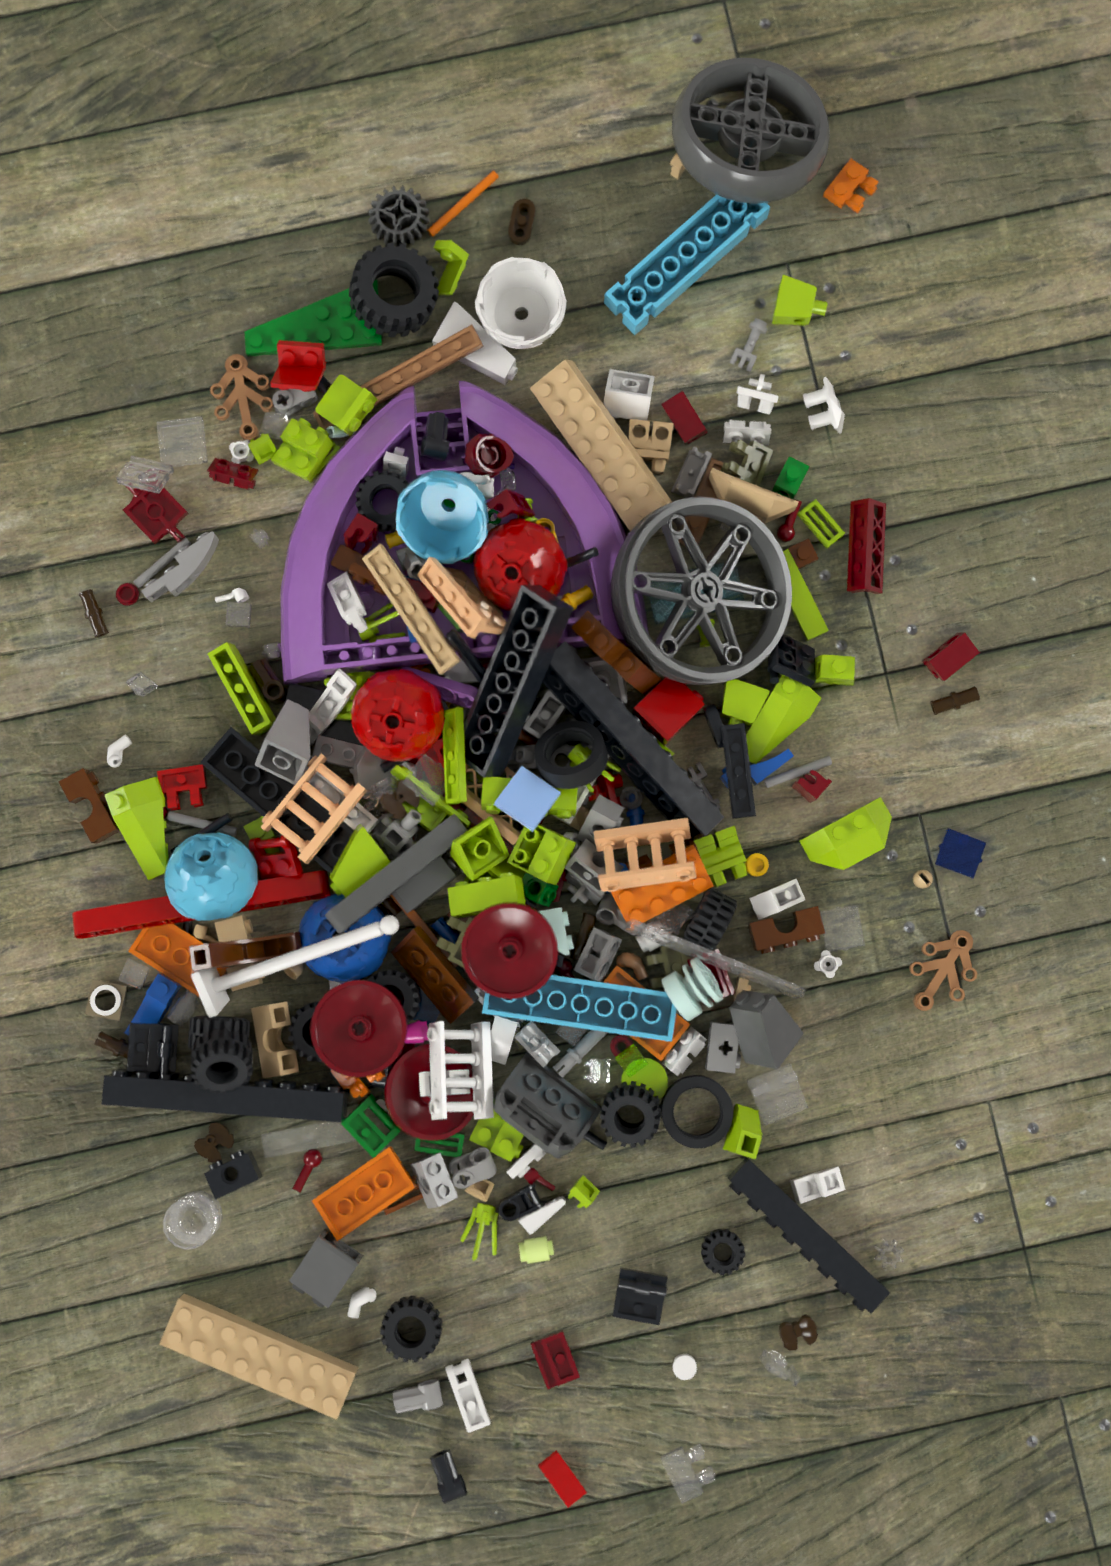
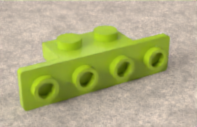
[390,765,471,832]

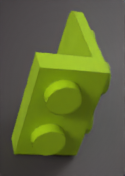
[315,375,377,437]

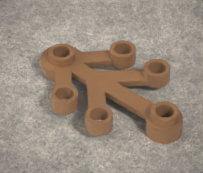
[210,354,274,441]
[909,930,977,1011]

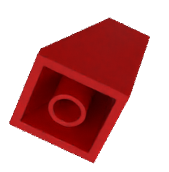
[632,677,705,746]

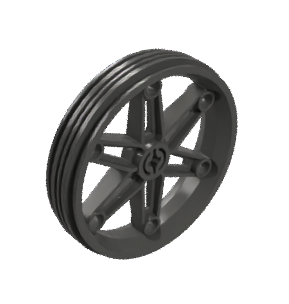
[611,497,792,685]

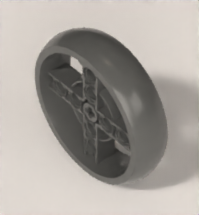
[672,58,830,204]

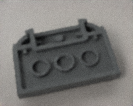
[493,1051,602,1158]

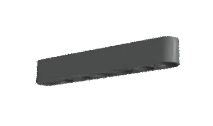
[325,814,468,934]

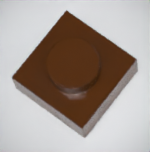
[788,538,819,569]

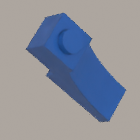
[720,749,794,789]
[125,973,181,1036]

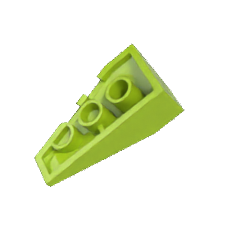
[746,675,821,764]
[105,777,169,880]

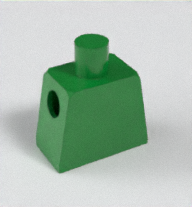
[772,457,810,499]

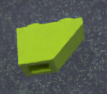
[723,1104,762,1160]

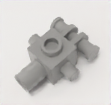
[371,810,422,859]

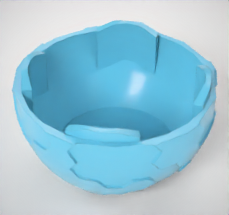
[396,470,489,564]
[164,832,258,921]

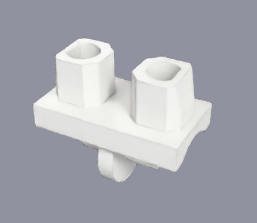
[736,374,779,414]

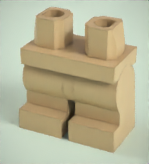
[628,419,674,475]

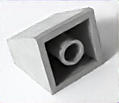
[255,699,310,785]

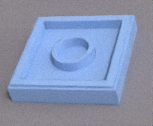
[494,766,561,832]

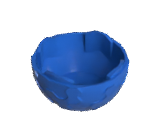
[299,894,391,984]

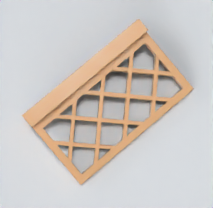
[417,557,506,638]
[443,763,522,847]

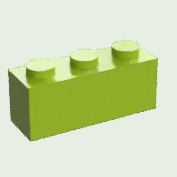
[448,872,526,918]

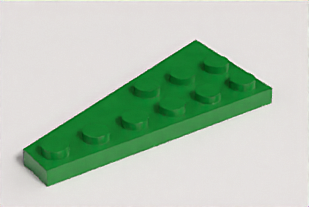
[244,279,382,356]

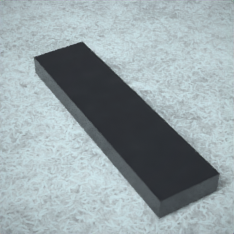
[721,723,756,819]

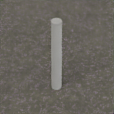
[133,537,191,588]
[764,756,832,788]
[167,811,238,837]

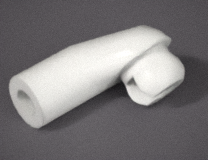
[107,734,132,768]
[347,1287,376,1318]

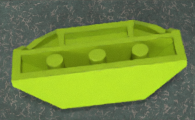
[799,797,892,870]

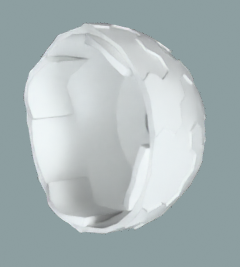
[475,257,567,349]

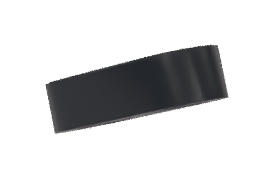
[703,704,723,749]

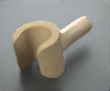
[193,924,219,943]

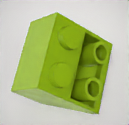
[507,825,577,885]

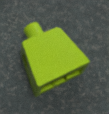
[772,275,828,325]
[815,655,855,686]
[720,679,770,726]

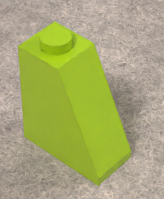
[329,823,391,898]

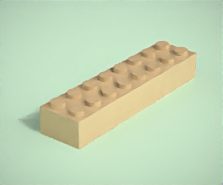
[530,359,672,532]
[160,1293,359,1420]

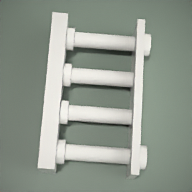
[427,1021,494,1120]

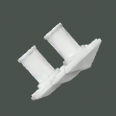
[803,377,845,434]

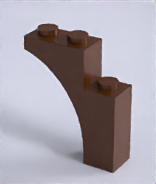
[571,610,661,695]
[189,932,302,971]

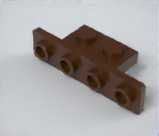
[331,545,386,596]

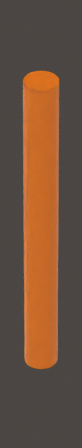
[427,171,499,237]

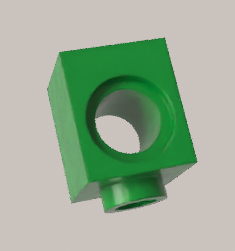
[522,872,559,907]

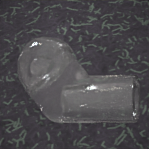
[494,468,516,497]

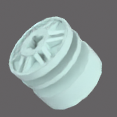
[662,957,723,1021]

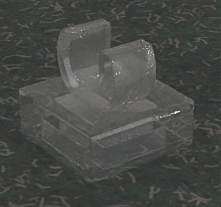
[583,1058,610,1084]

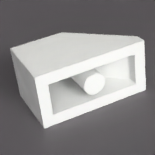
[749,879,805,920]

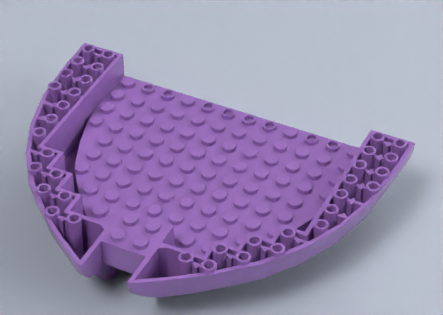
[281,381,649,685]

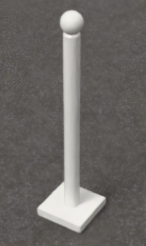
[191,915,399,1018]

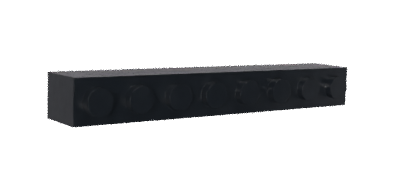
[727,1157,890,1314]

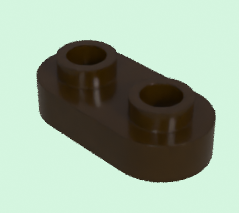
[508,199,535,245]

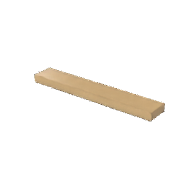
[362,544,461,675]

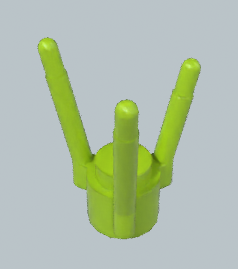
[358,602,405,643]
[568,743,621,792]
[460,1203,499,1261]

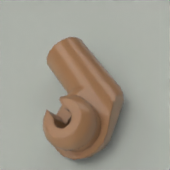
[616,952,648,980]

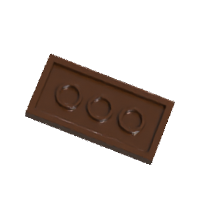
[391,925,479,1024]

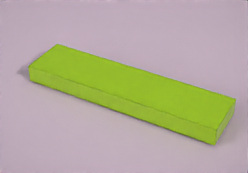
[783,549,829,641]
[443,707,467,805]

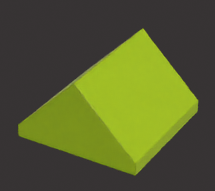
[450,816,510,881]

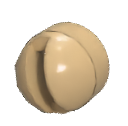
[913,870,933,889]
[284,963,304,980]

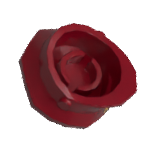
[465,434,514,478]

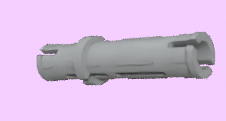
[553,1030,608,1078]

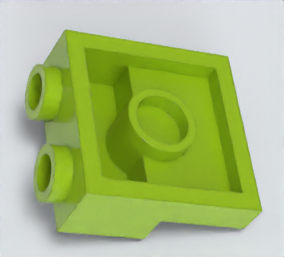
[271,418,334,482]
[469,1098,524,1162]

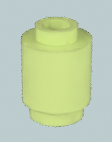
[519,1236,554,1264]

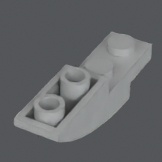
[141,531,219,603]

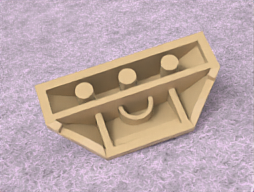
[709,468,799,524]

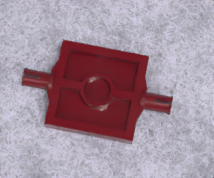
[123,479,189,544]

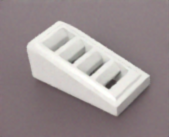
[518,1196,566,1234]

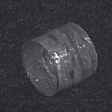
[163,1191,223,1250]

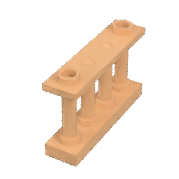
[261,754,367,864]
[594,818,696,892]

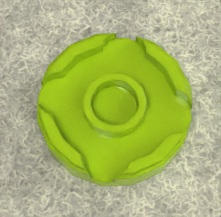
[621,1058,668,1100]

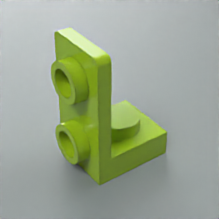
[433,240,469,295]

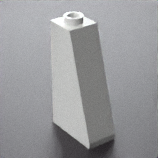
[432,301,518,385]

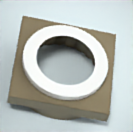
[85,979,128,1021]

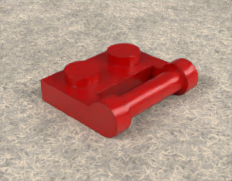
[249,835,303,879]

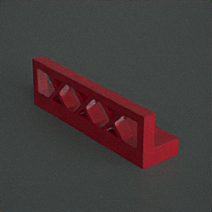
[847,498,886,594]

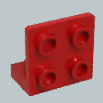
[270,340,326,392]

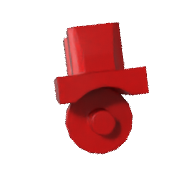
[588,772,629,809]

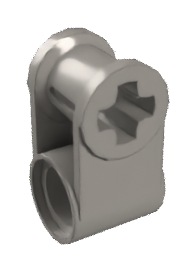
[272,389,318,417]
[449,1147,497,1189]

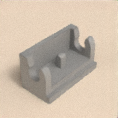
[671,447,712,498]

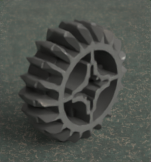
[368,185,429,246]

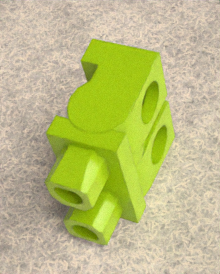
[694,826,747,888]

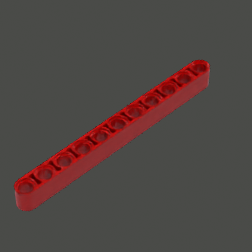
[72,871,330,939]

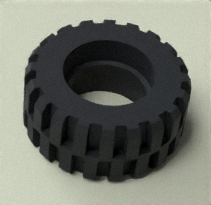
[349,243,439,338]

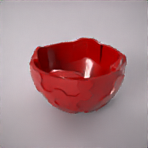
[474,518,568,612]
[351,669,445,762]

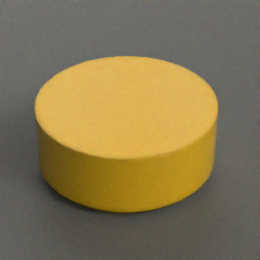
[745,853,769,877]

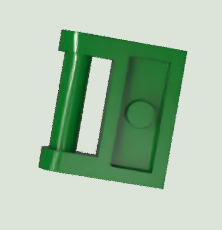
[340,1094,401,1158]

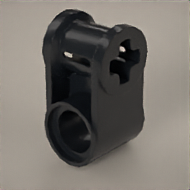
[498,1183,545,1221]

